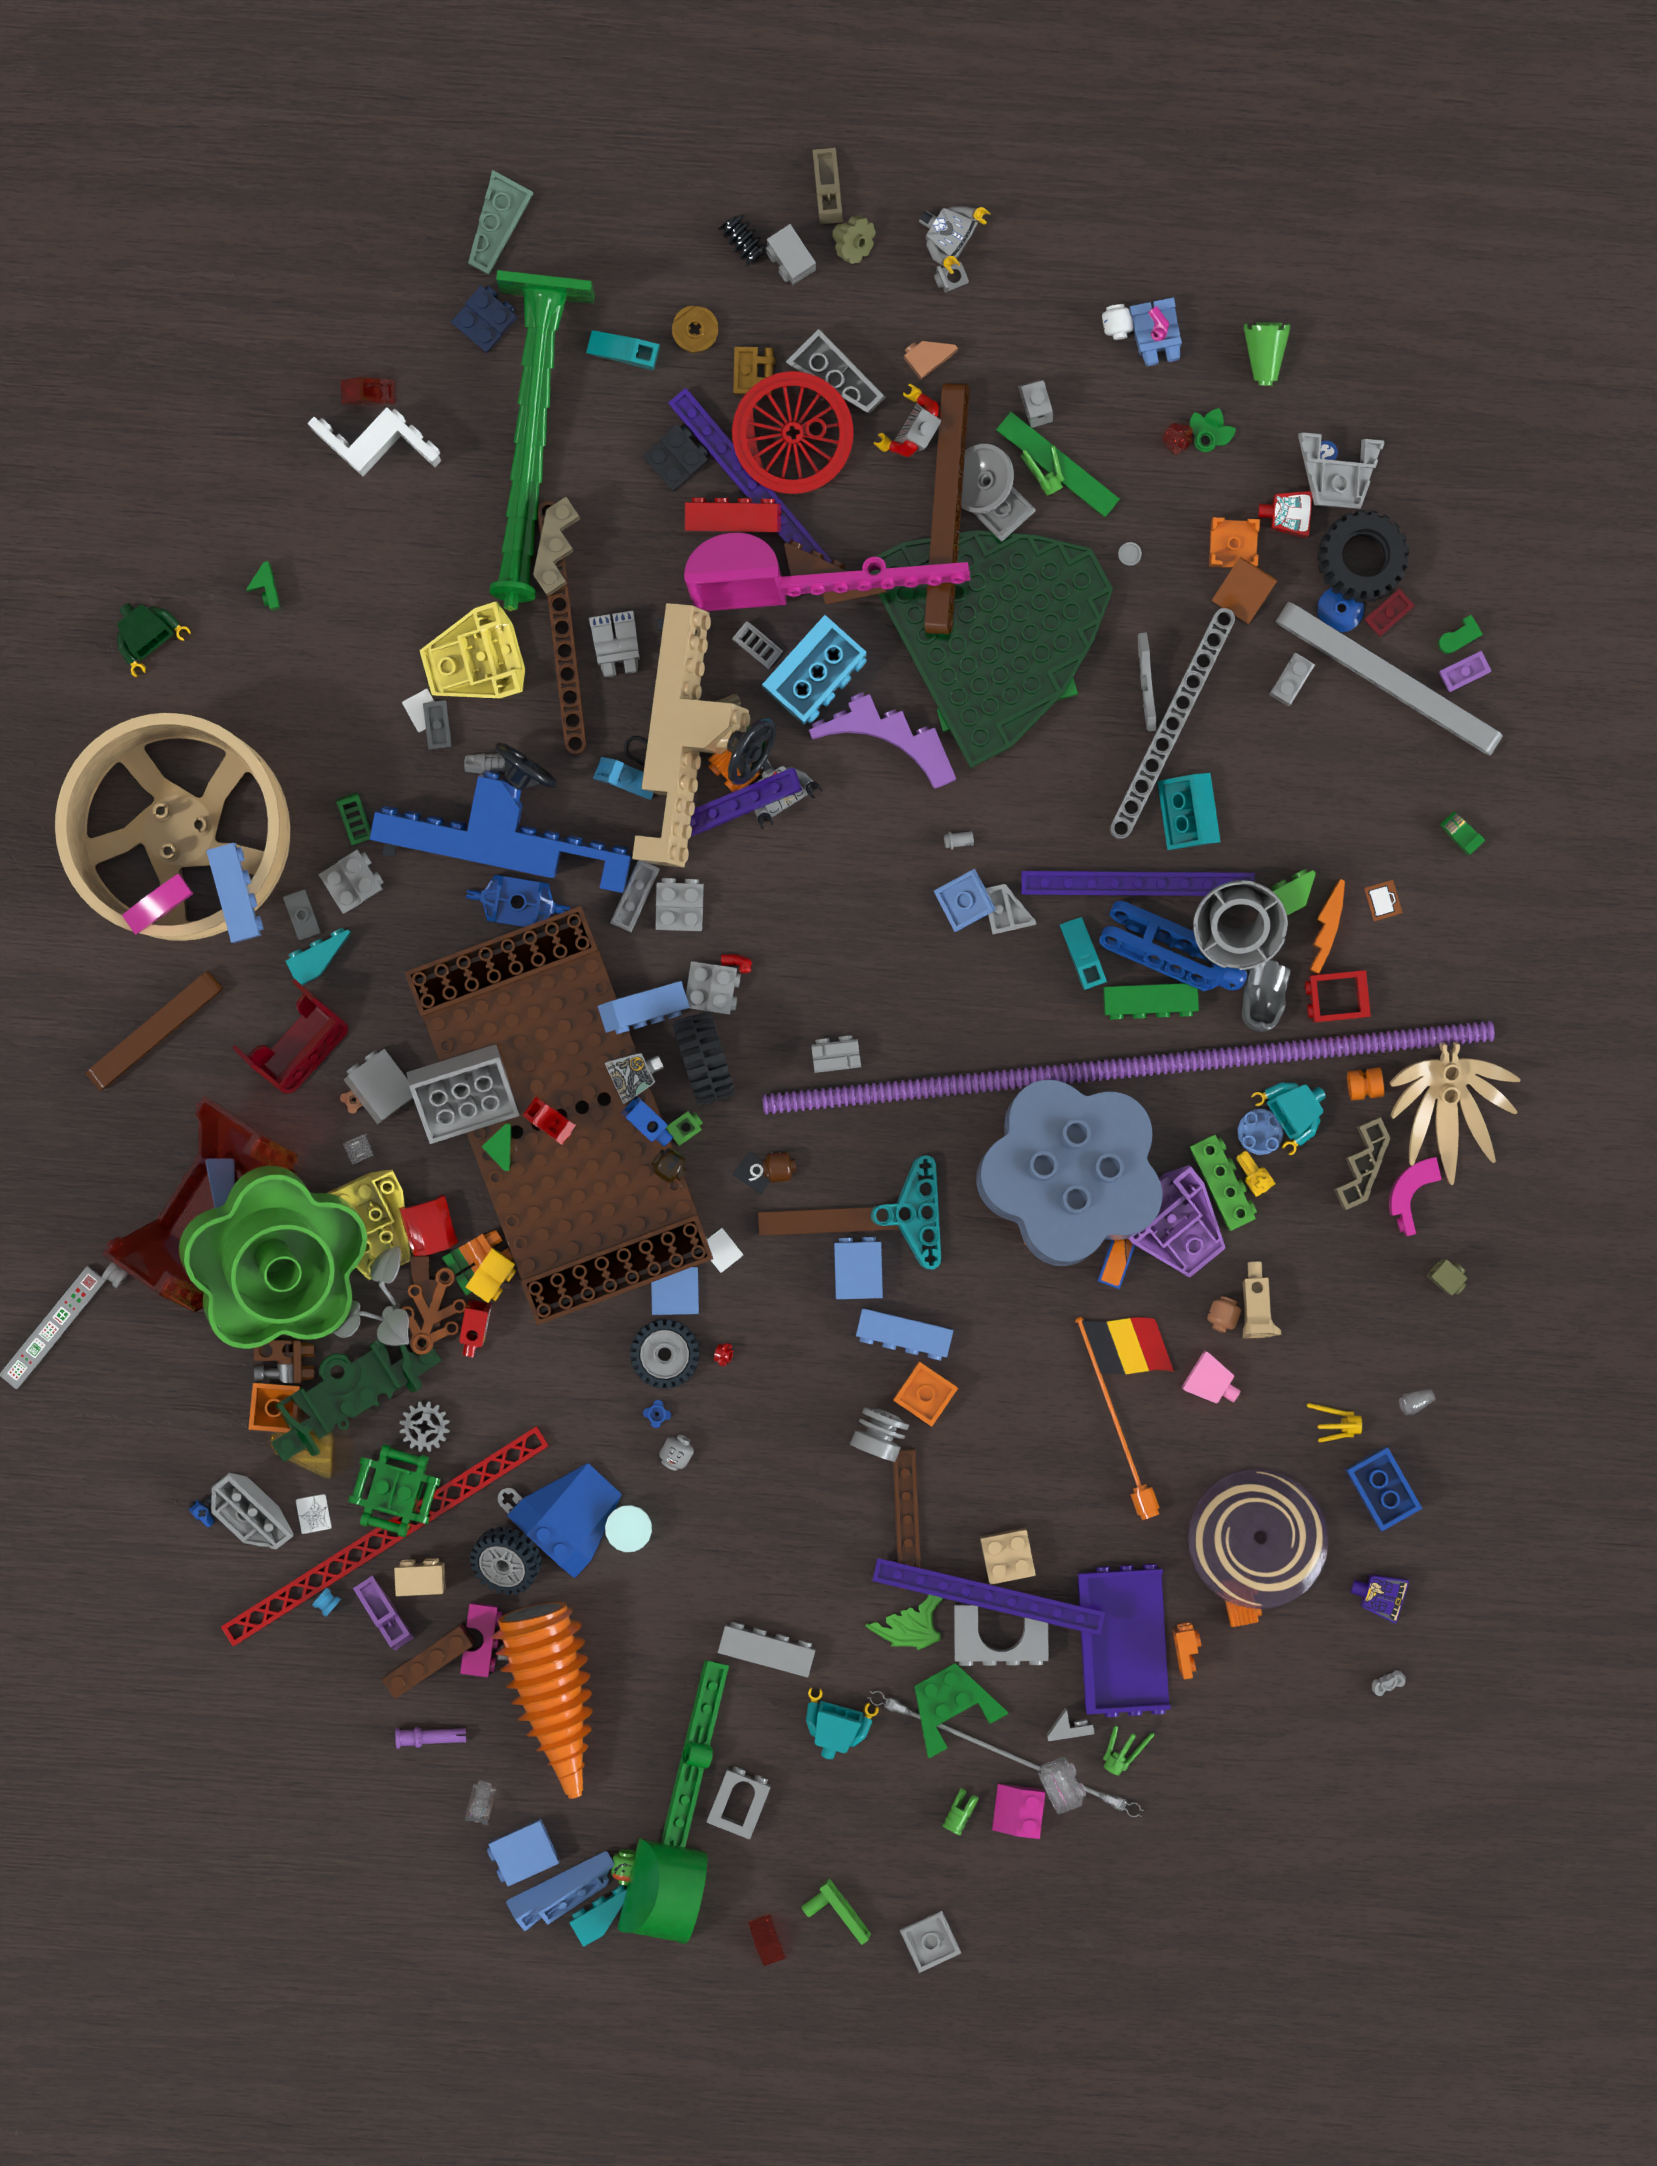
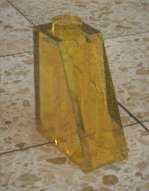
[271,1430,333,1478]

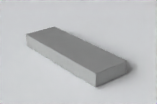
[610,861,660,933]

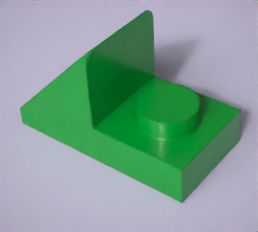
[246,561,281,611]

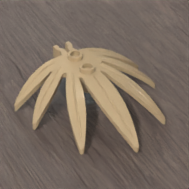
[1390,1042,1521,1185]

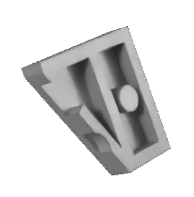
[985,884,1037,935]

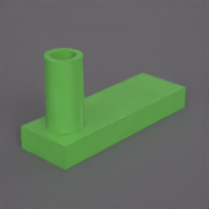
[801,1878,871,1945]

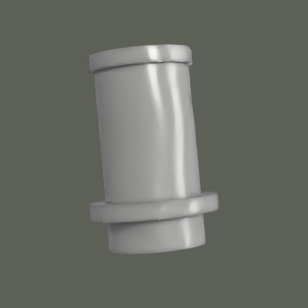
[944,831,974,850]

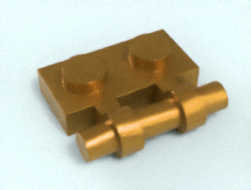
[733,347,776,395]

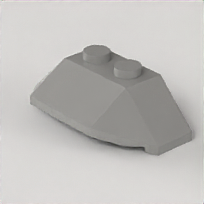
[211,1473,293,1549]

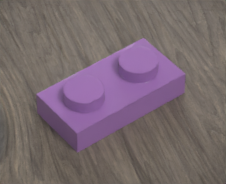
[1439,651,1492,692]

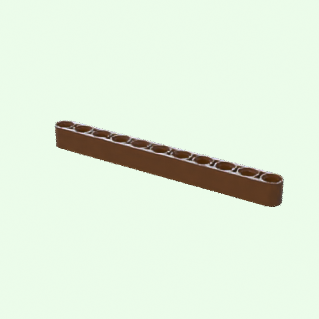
[925,383,969,634]
[538,501,587,755]

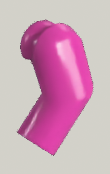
[1148,306,1169,341]

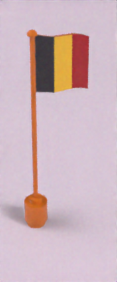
[1075,1317,1174,1520]

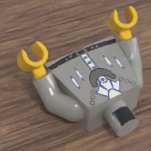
[919,206,991,274]

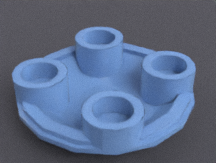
[1238,1109,1284,1155]

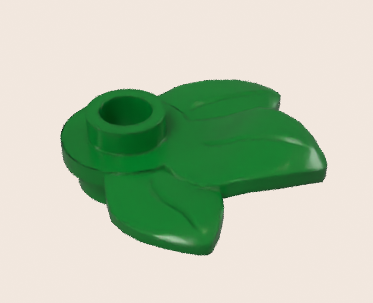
[1189,408,1236,452]

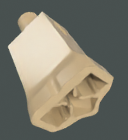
[1242,1262,1281,1338]

